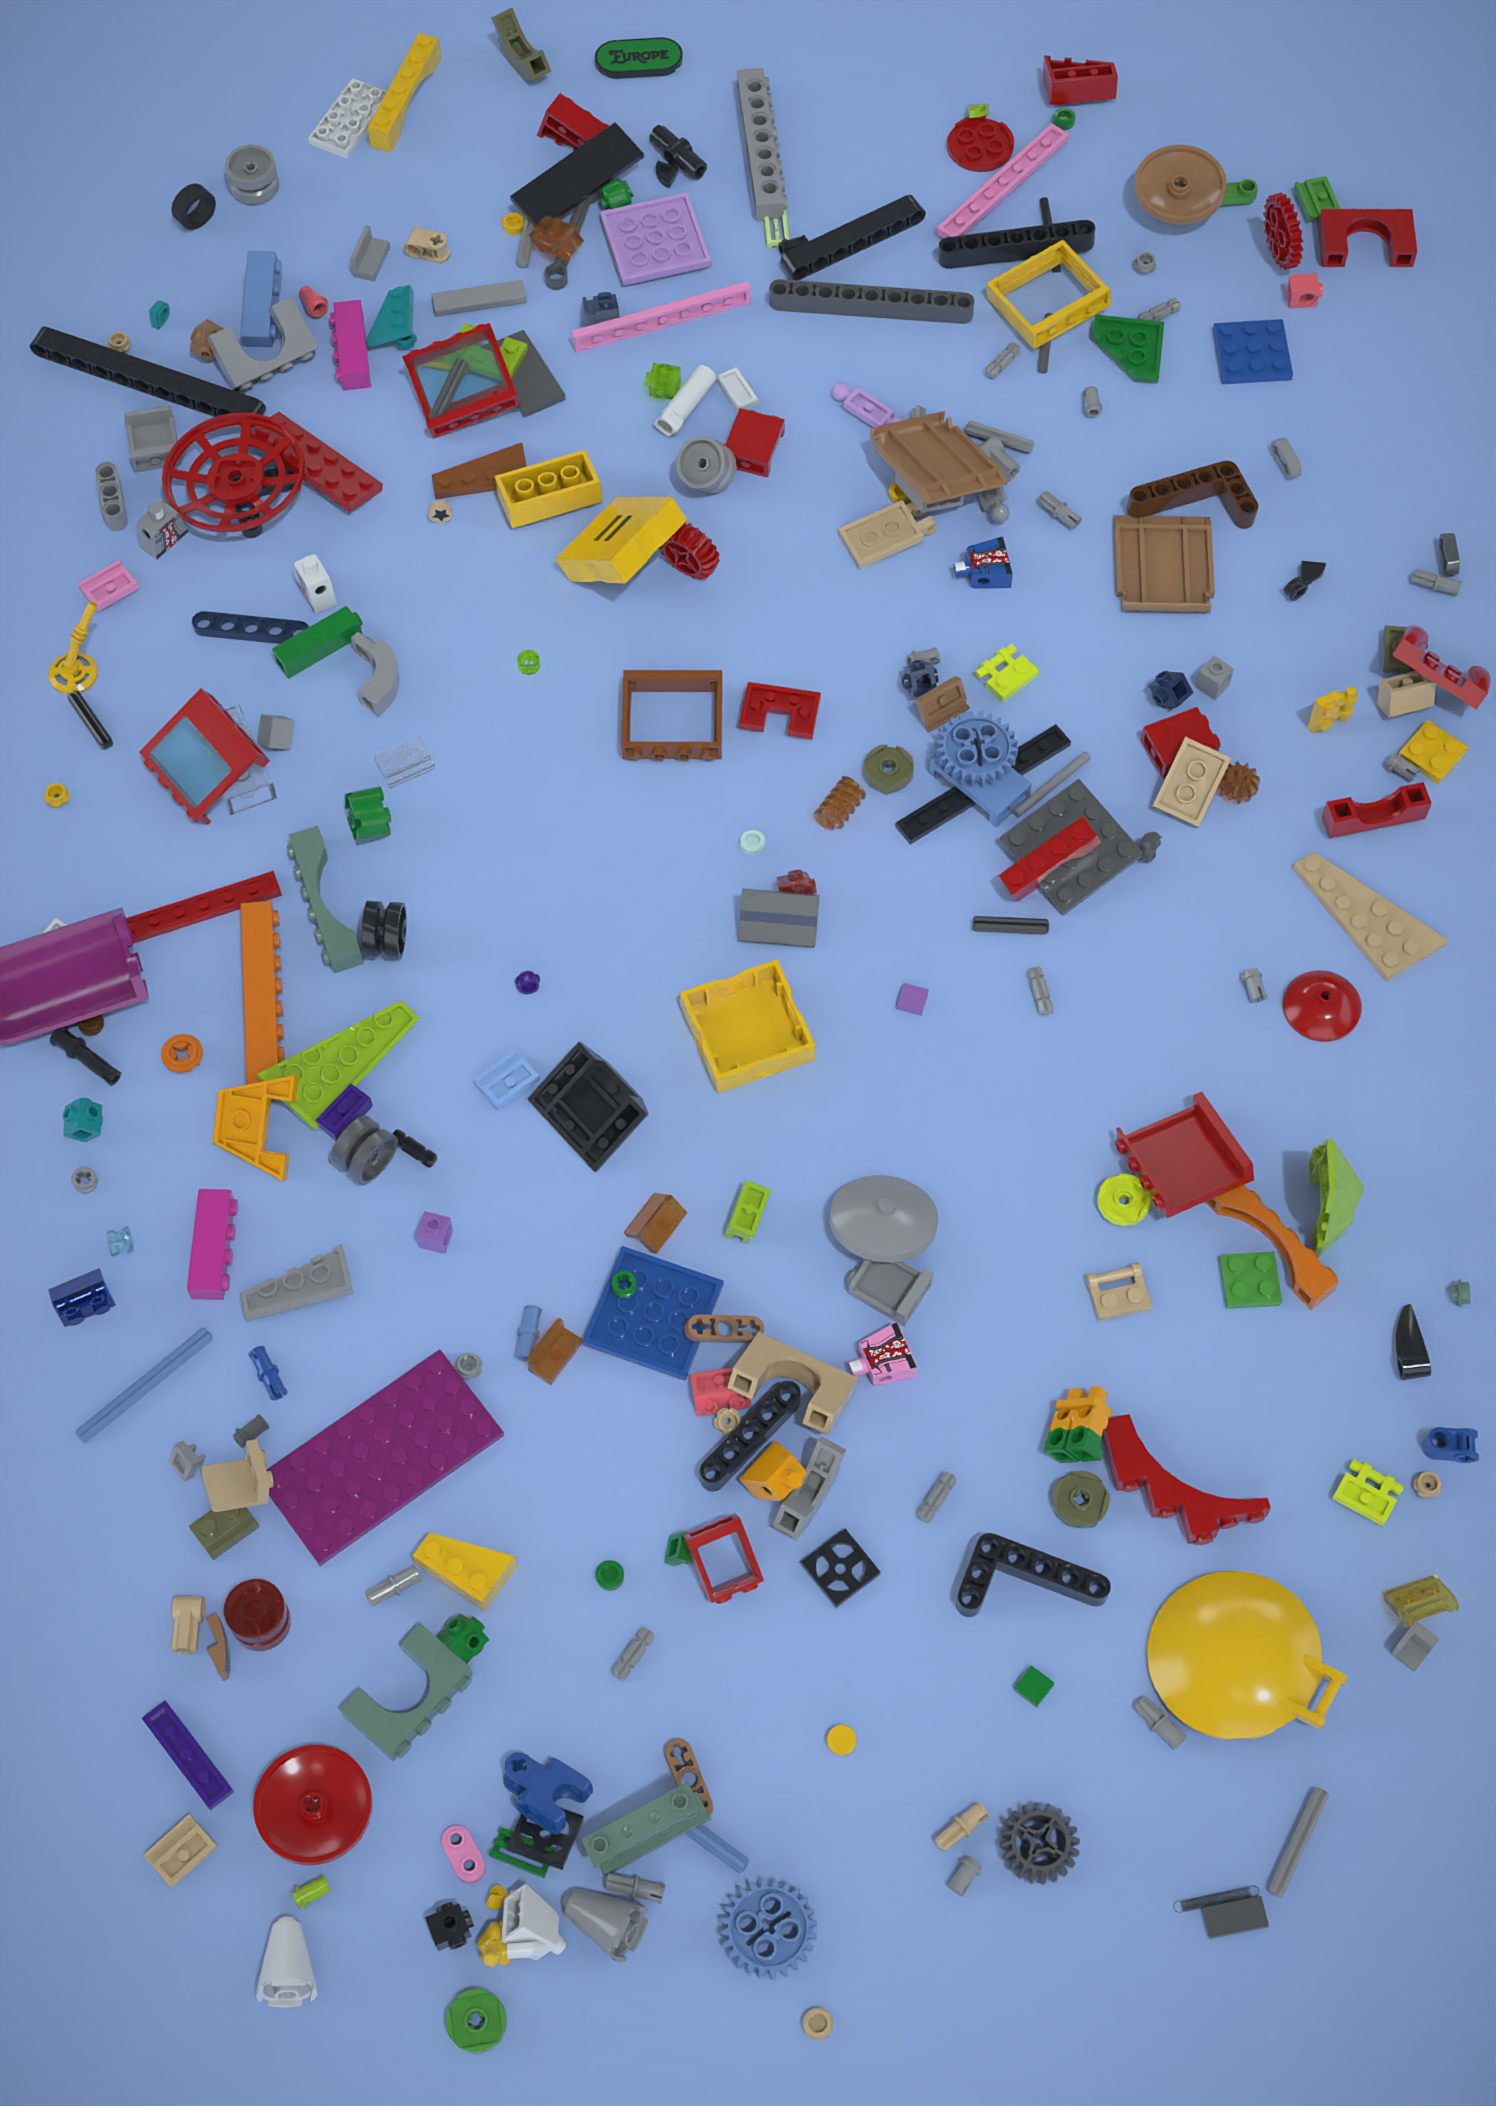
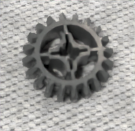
[999,1802,1080,1885]

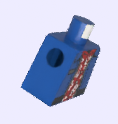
[953,536,1013,589]

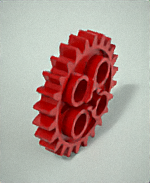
[1263,193,1304,270]

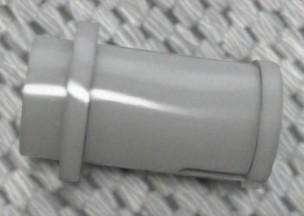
[1083,386,1103,418]
[907,647,940,666]
[1386,753,1420,782]
[1242,968,1267,1003]
[947,1856,982,1897]

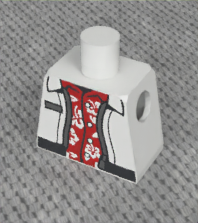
[293,554,337,614]

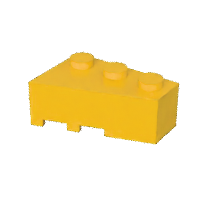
[413,1533,518,1612]

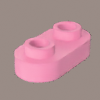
[442,1825,486,1884]

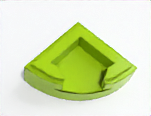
[967,103,989,118]

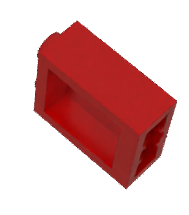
[683,1513,764,1604]

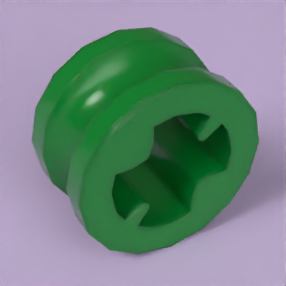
[612,1271,637,1298]

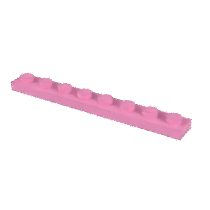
[936,123,1069,238]
[572,281,751,353]

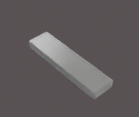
[432,280,527,316]

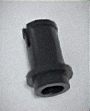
[778,235,808,256]

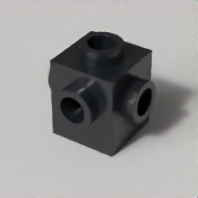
[425,1902,474,1951]

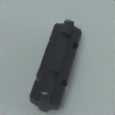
[393,1129,437,1167]

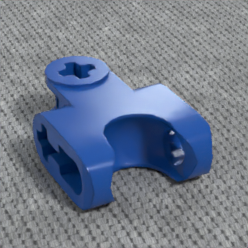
[503,1753,593,1835]

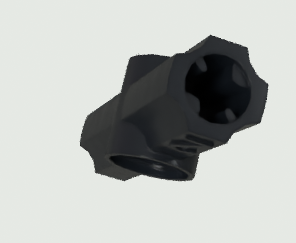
[649,124,707,180]

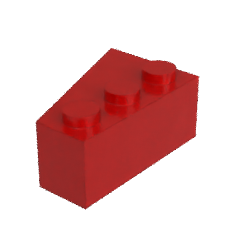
[1043,55,1118,105]

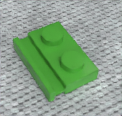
[1294,176,1340,222]

